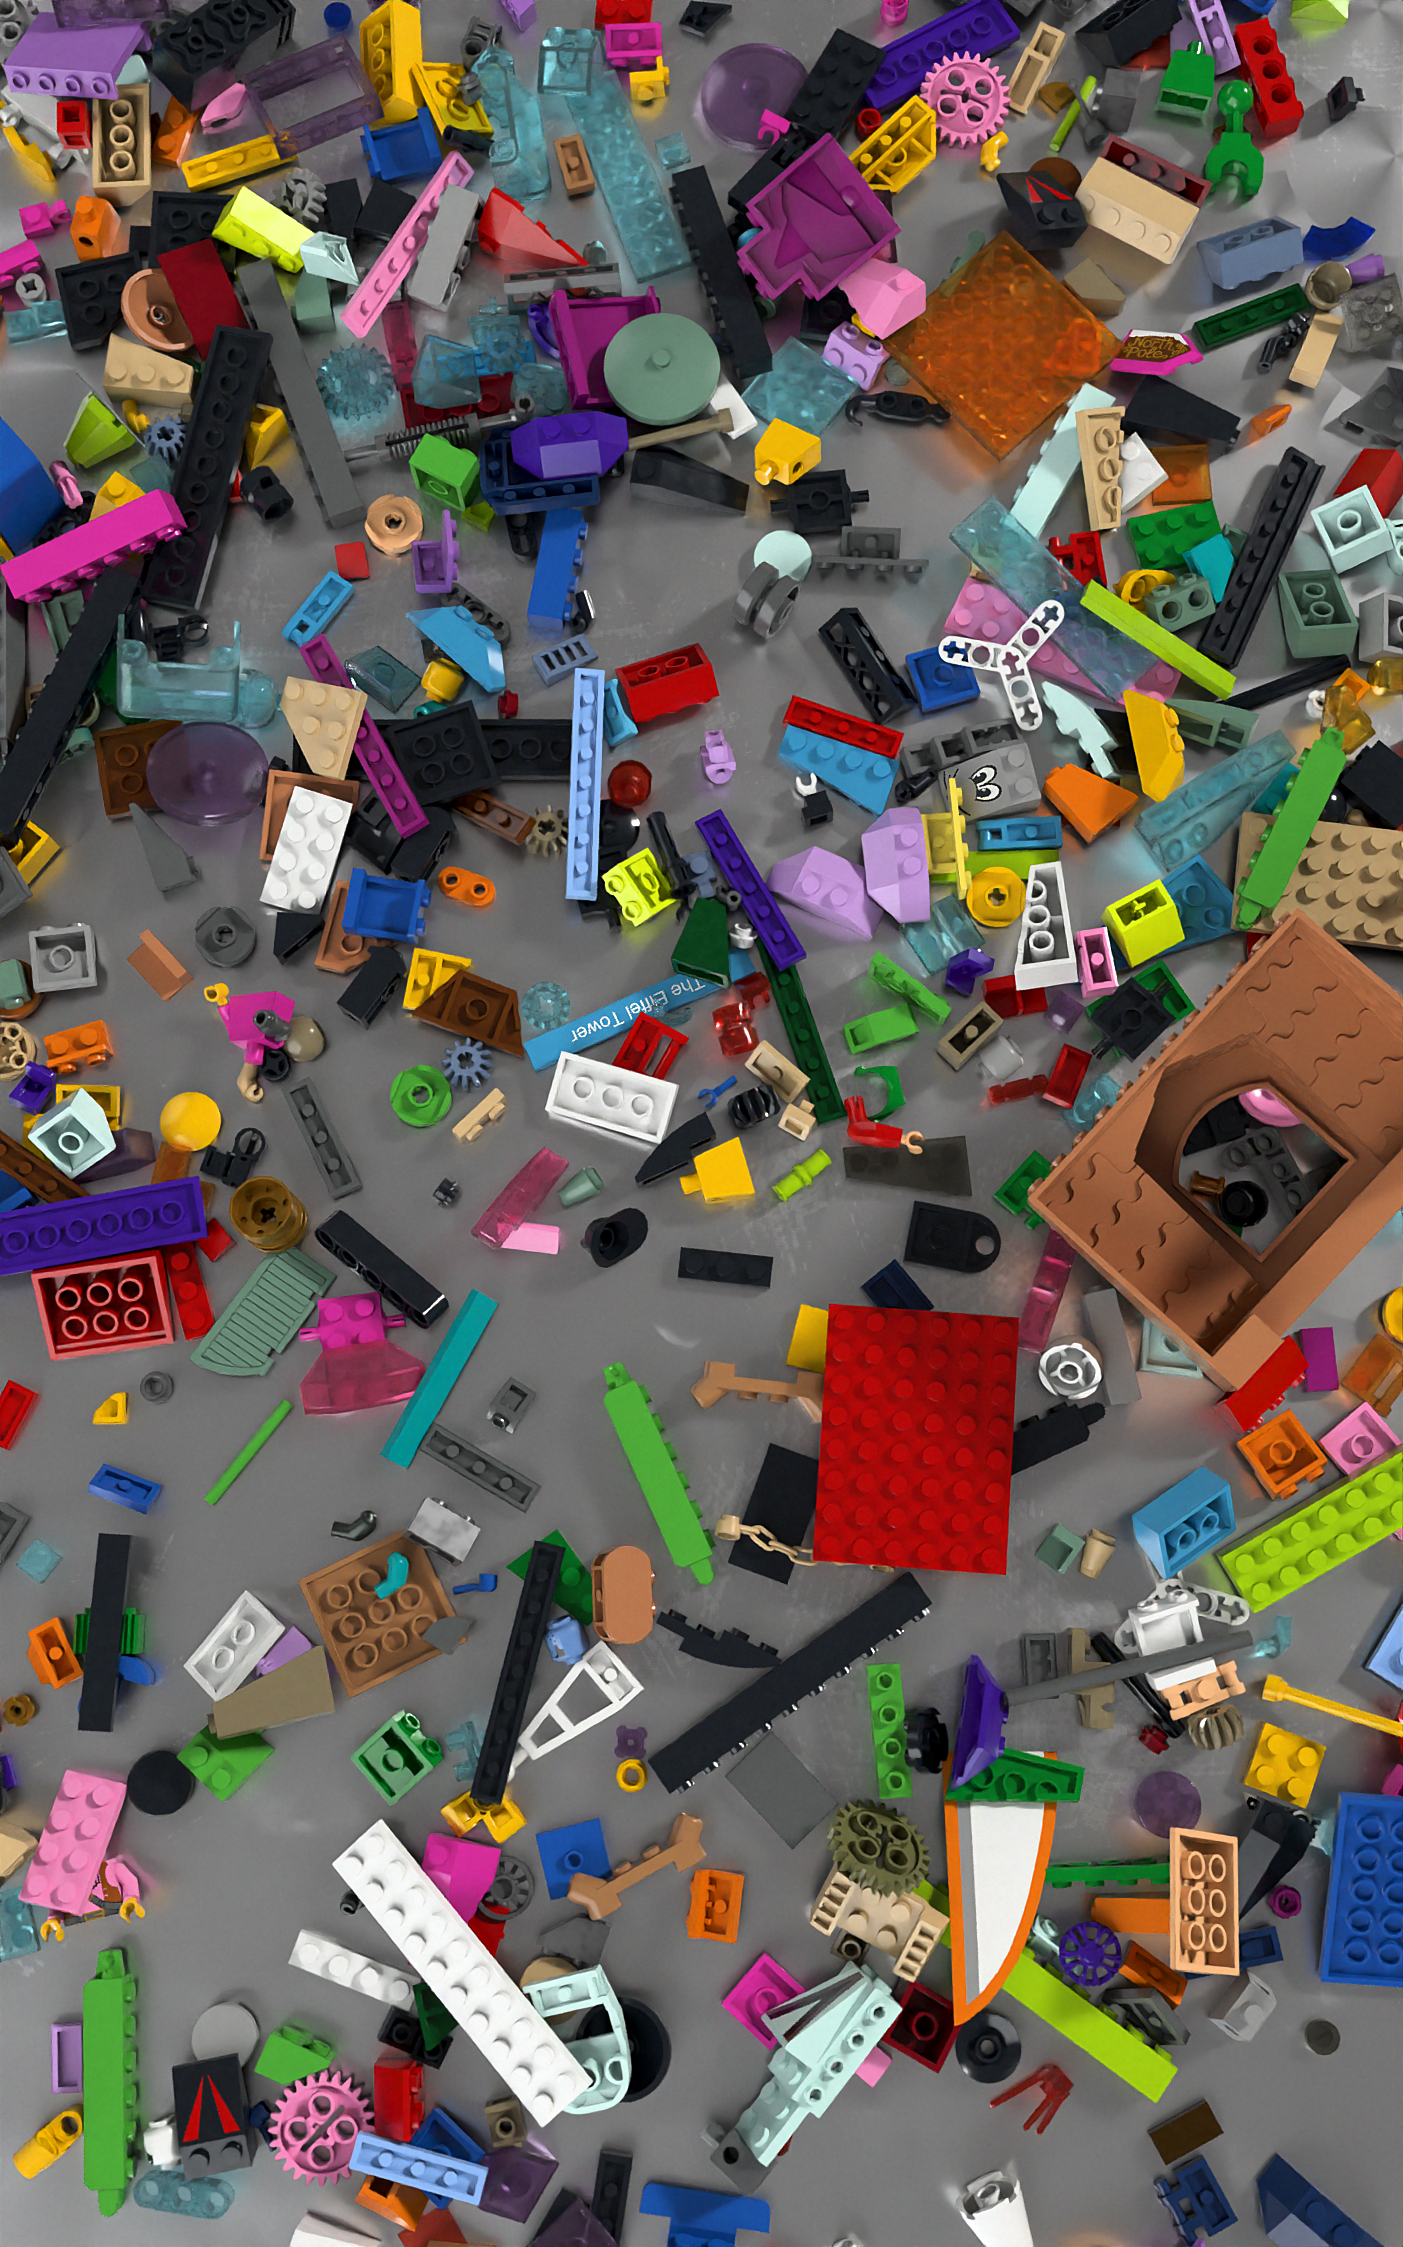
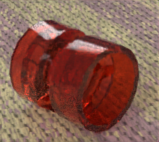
[712,1003,760,1056]

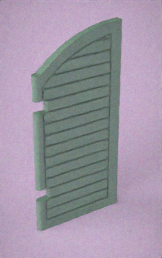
[189,1246,337,1376]

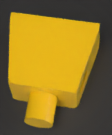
[754,417,821,485]
[679,1137,755,1203]

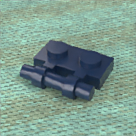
[1154,2155,1239,2247]

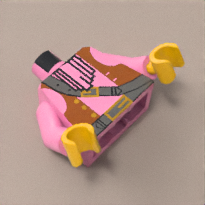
[40,1857,145,1943]

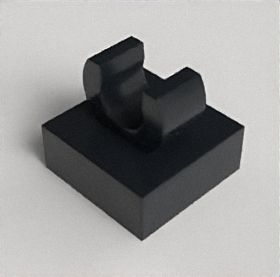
[1327,76,1365,120]

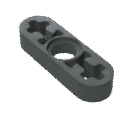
[439,582,511,647]

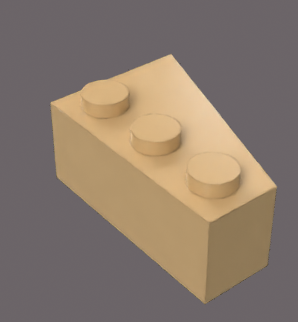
[102,333,200,409]

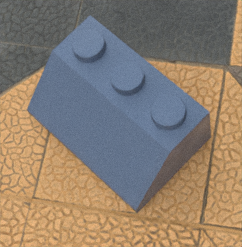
[1197,216,1304,290]

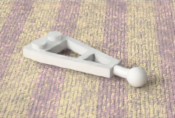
[507,1639,644,1783]

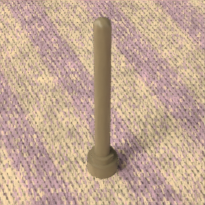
[626,407,735,452]

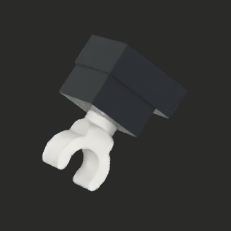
[796,773,833,829]

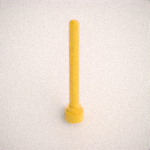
[1262,1674,1403,1738]

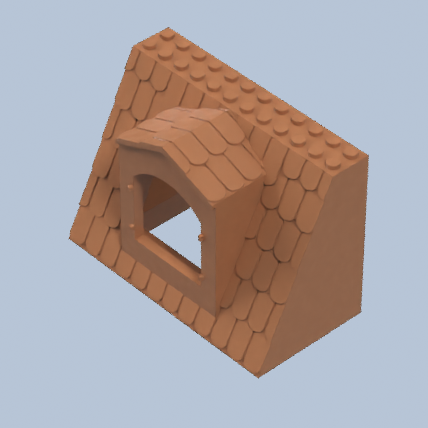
[1027,908,1403,1393]

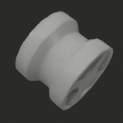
[16,273,50,311]

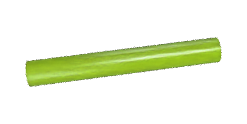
[1049,76,1097,151]

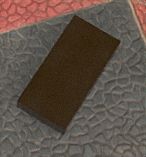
[1148,2100,1224,2165]

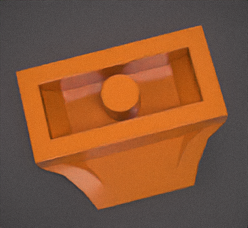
[26,1617,85,1690]

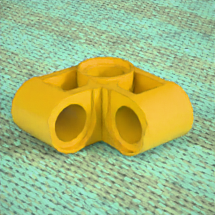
[439,1787,527,1844]
[13,2104,84,2179]

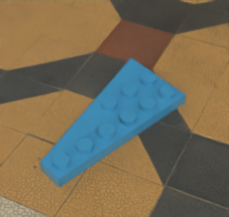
[1073,853,1239,986]

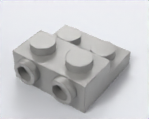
[28,923,97,993]

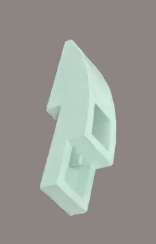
[1041,681,1123,783]

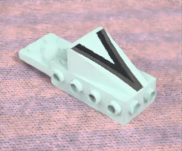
[735,1959,903,2167]

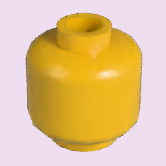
[421,657,464,703]

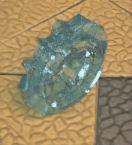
[522,982,571,1030]

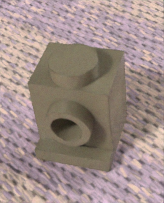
[484,2094,528,2152]

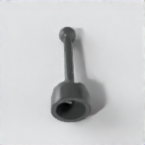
[1068,78,1108,146]

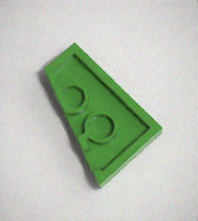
[867,951,952,1026]

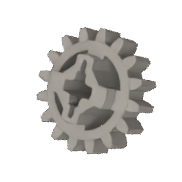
[270,168,327,230]

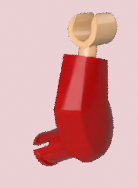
[844,1096,925,1154]

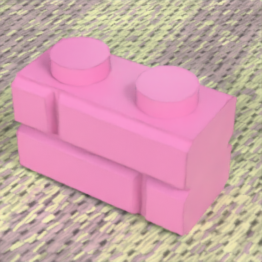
[1073,927,1118,999]

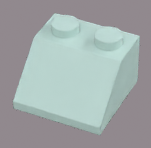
[1310,485,1393,574]
[27,1087,116,1180]

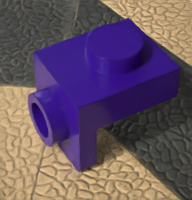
[945,948,995,995]
[9,1061,56,1116]

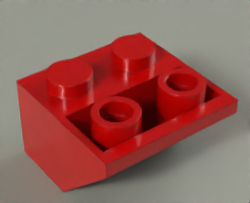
[374,2057,424,2141]

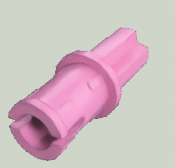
[49,460,83,509]

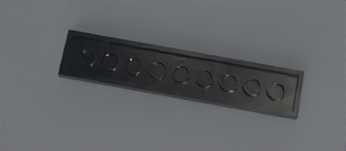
[142,324,274,612]
[292,719,572,780]

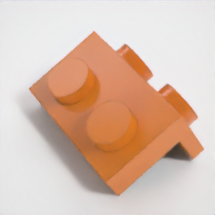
[686,1868,744,1943]

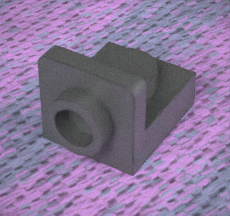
[486,1376,536,1433]

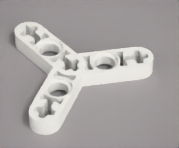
[939,600,1065,731]
[1112,1548,1250,1654]

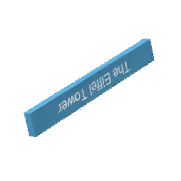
[523,947,756,1072]

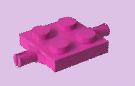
[299,1292,406,1363]

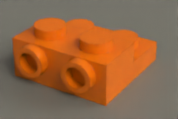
[1236,1409,1328,1500]

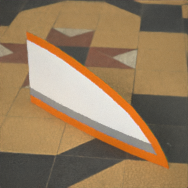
[942,1751,1057,2026]

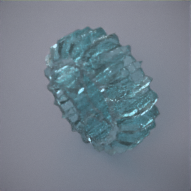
[316,342,395,422]

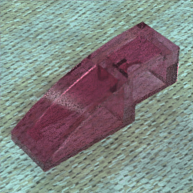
[381,299,425,391]

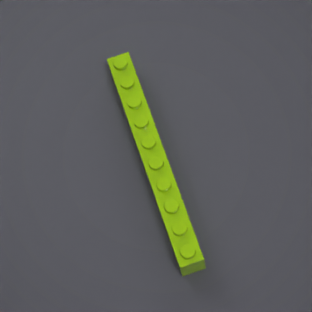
[912,1872,1178,2103]

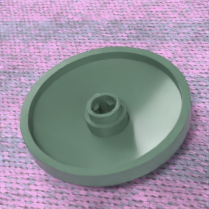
[604,313,720,426]

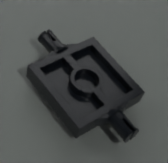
[770,469,869,534]
[566,843,628,930]
[1088,976,1176,1063]

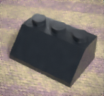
[1075,0,1183,68]

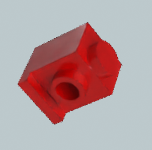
[57,100,93,150]

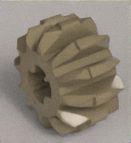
[524,805,568,858]
[1187,1703,1245,1751]

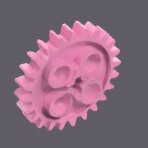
[919,51,1011,149]
[268,2070,375,2187]

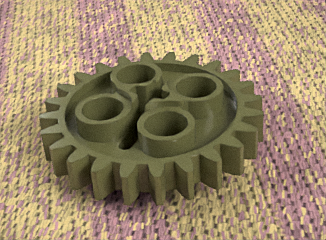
[826,1799,931,1898]

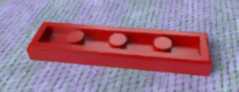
[783,695,904,760]

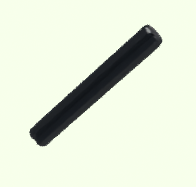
[1090,1632,1186,1739]

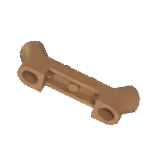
[690,1361,824,1422]
[566,1813,706,1921]

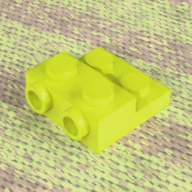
[601,848,678,927]

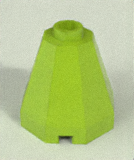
[63,392,138,468]

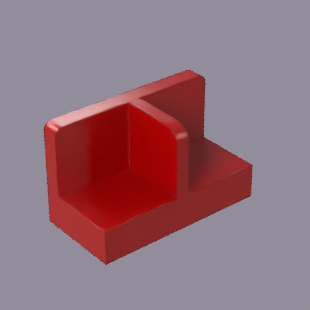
[981,974,1048,1019]

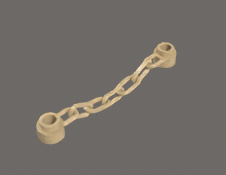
[715,1515,895,1573]

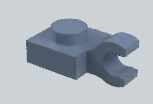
[681,850,718,900]

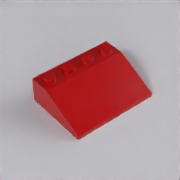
[30,1247,175,1361]

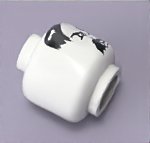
[143,2115,182,2170]

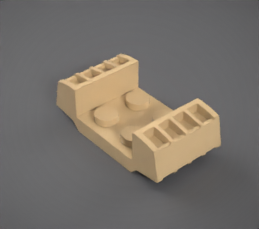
[810,1861,950,1982]

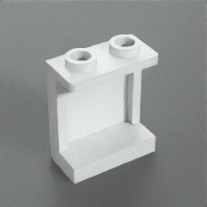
[1128,1589,1217,1691]

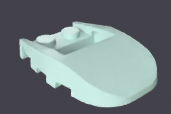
[522,1964,632,2114]

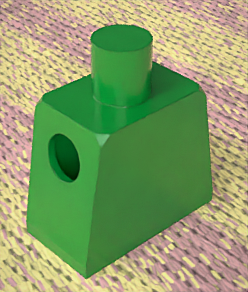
[1155,41,1215,115]

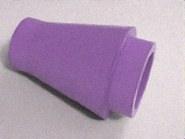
[1344,253,1385,283]

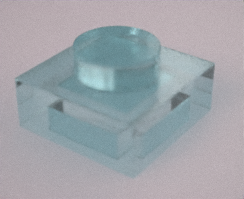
[655,132,691,171]
[15,1539,63,1584]

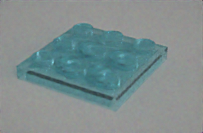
[741,336,860,438]

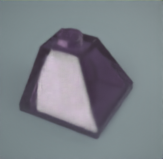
[476,2145,560,2224]

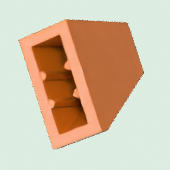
[1042,763,1139,844]
[1091,1891,1170,1934]

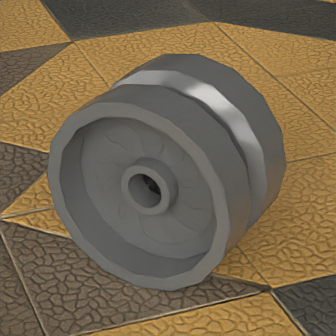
[732,561,801,639]

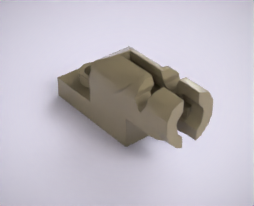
[1067,1628,1114,1729]

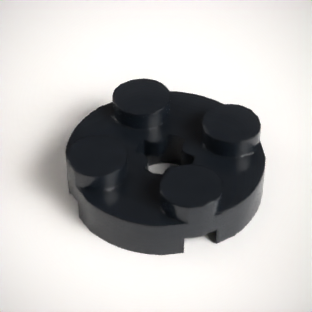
[904,1707,949,1775]

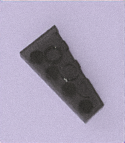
[842,1136,972,1198]

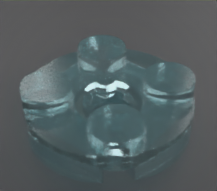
[510,363,568,420]

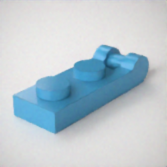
[282,570,355,647]
[976,816,1063,851]

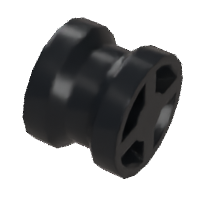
[257,1049,292,1084]

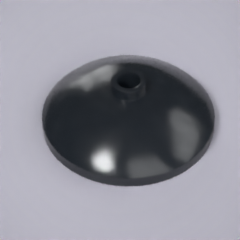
[575,1996,672,2103]

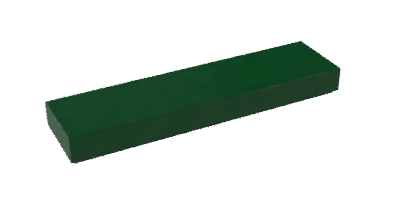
[1192,283,1311,352]

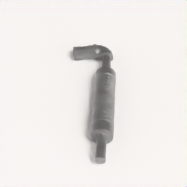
[343,394,537,463]

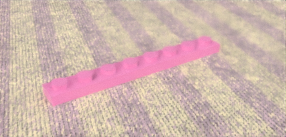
[339,150,475,338]

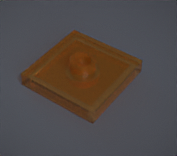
[1149,444,1212,506]

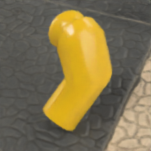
[980,131,1008,172]
[121,399,150,434]

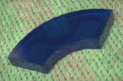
[1302,216,1376,260]

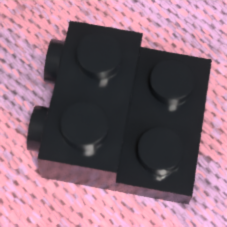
[1183,1096,1249,1157]

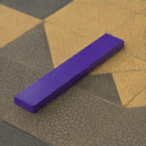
[694,809,807,971]

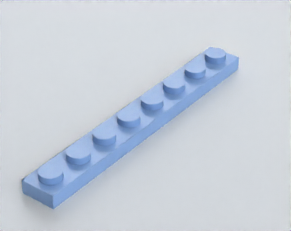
[565,668,605,901]

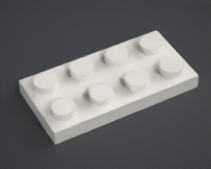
[260,786,354,914]
[545,1051,679,1144]

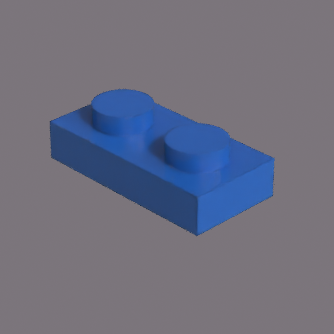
[88,1464,161,1515]

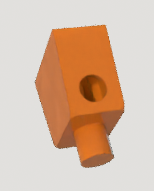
[70,195,121,262]

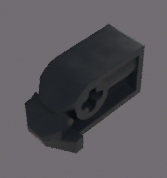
[390,807,458,883]
[337,946,408,1030]

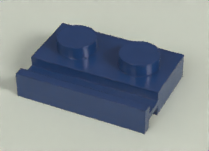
[860,1259,935,1311]

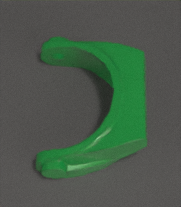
[854,1066,906,1123]

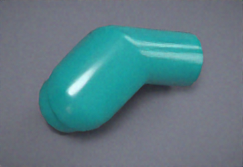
[374,1552,409,1600]

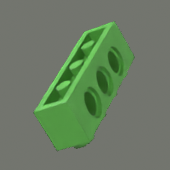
[865,1662,913,1799]

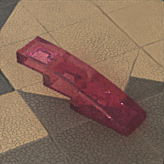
[471,1147,569,1251]
[1018,1227,1076,1355]

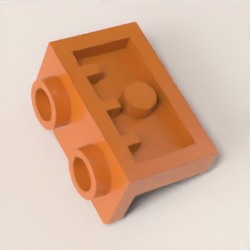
[43,1019,114,1075]

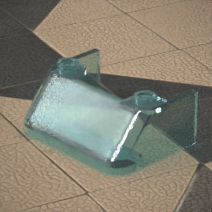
[116,614,241,723]

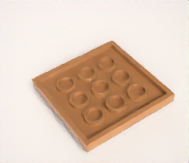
[298,1529,467,1698]

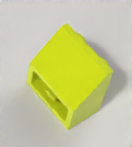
[1101,879,1185,969]

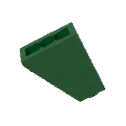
[670,897,732,989]

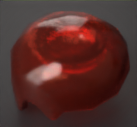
[607,759,652,809]

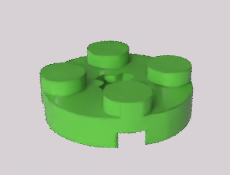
[390,1065,452,1127]

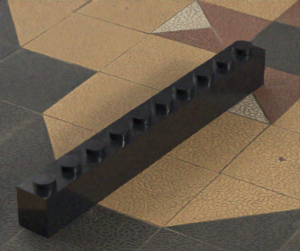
[0,565,145,846]
[648,1571,933,1794]

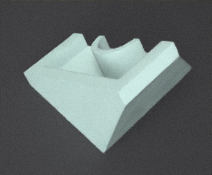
[300,231,360,286]

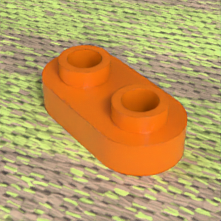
[437,866,496,909]

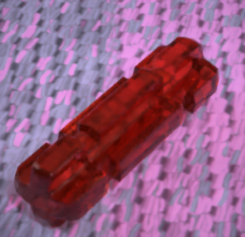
[989,1074,1048,1104]

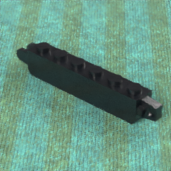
[1011,1401,1106,1476]

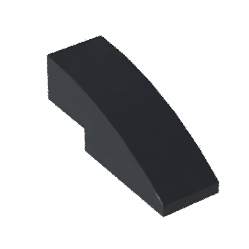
[635,1112,716,1188]

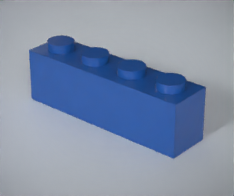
[527,508,588,631]

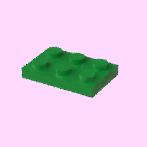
[1126,500,1223,571]
[1085,959,1196,1059]

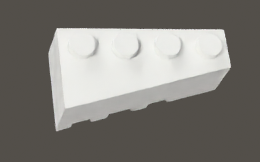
[1014,861,1078,991]

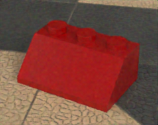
[615,643,720,723]
[1211,1335,1309,1434]

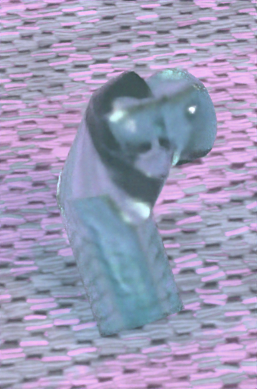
[1258,1616,1292,1659]

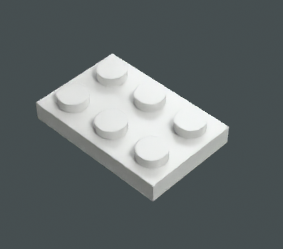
[183,1590,286,1702]

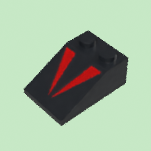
[996,170,1088,251]
[172,2053,258,2180]

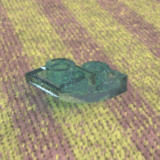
[3,300,66,344]

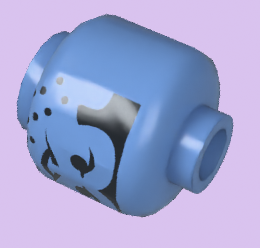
[544,1614,590,1665]

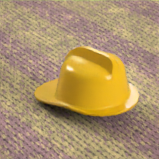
[1112,569,1177,616]

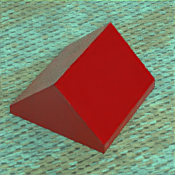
[1332,448,1403,519]

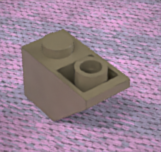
[1059,257,1127,316]

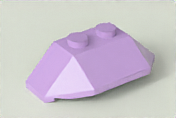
[861,806,930,923]
[766,846,884,939]

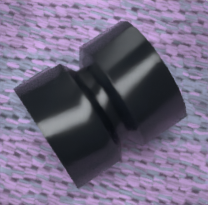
[239,466,294,523]

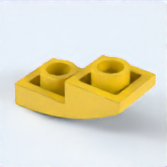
[3,125,56,182]

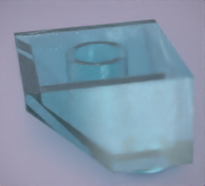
[411,334,482,409]

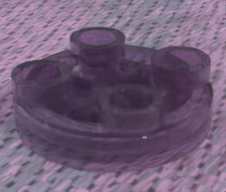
[1133,1770,1202,1839]

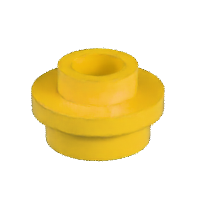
[616,1759,648,1792]

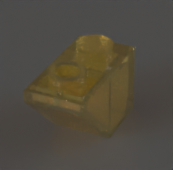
[1319,685,1376,755]

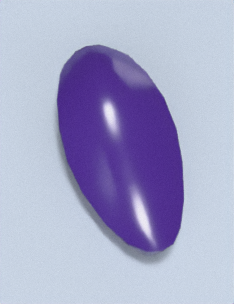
[527,303,561,361]

